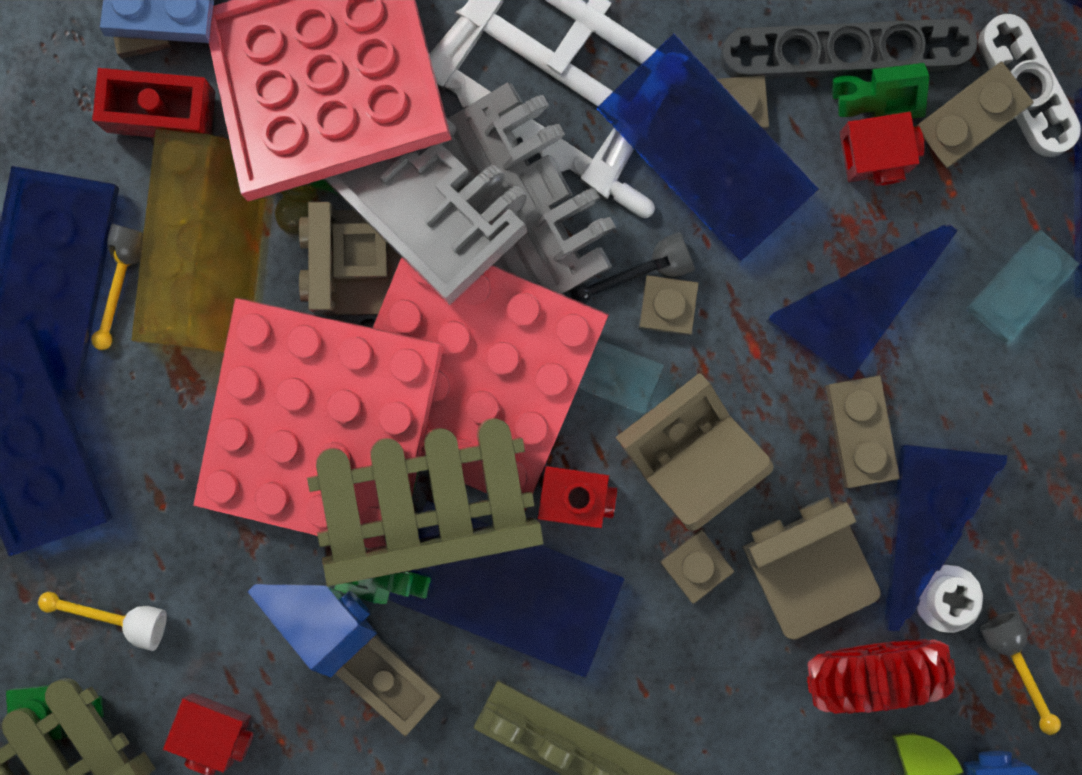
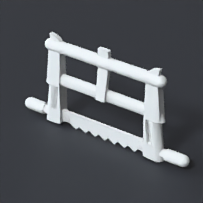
[430,0,689,218]

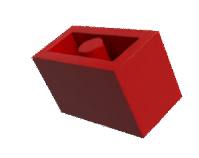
[92,68,216,143]

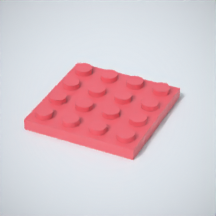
[209,0,452,202]
[373,257,609,510]
[193,298,444,548]

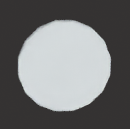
[914,565,983,633]

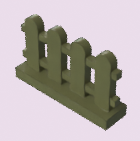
[307,418,544,587]
[0,678,156,775]
[473,679,681,775]

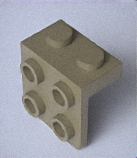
[299,202,401,316]
[615,373,774,530]
[742,497,881,640]

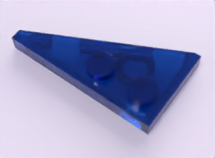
[766,224,958,380]
[884,445,1007,632]

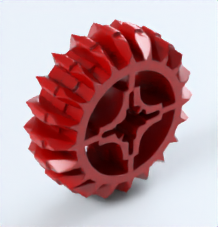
[807,639,956,714]

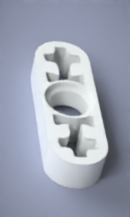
[978,14,1081,157]

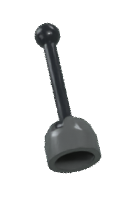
[571,231,695,304]

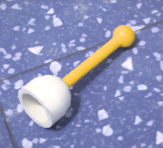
[38,592,167,651]

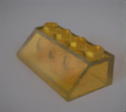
[131,129,266,354]

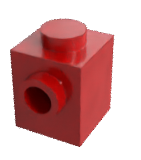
[839,112,924,186]
[538,466,617,528]
[163,693,254,775]

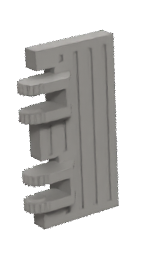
[444,82,616,295]
[323,118,528,305]

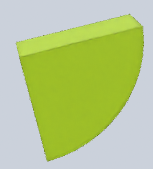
[892,733,963,775]

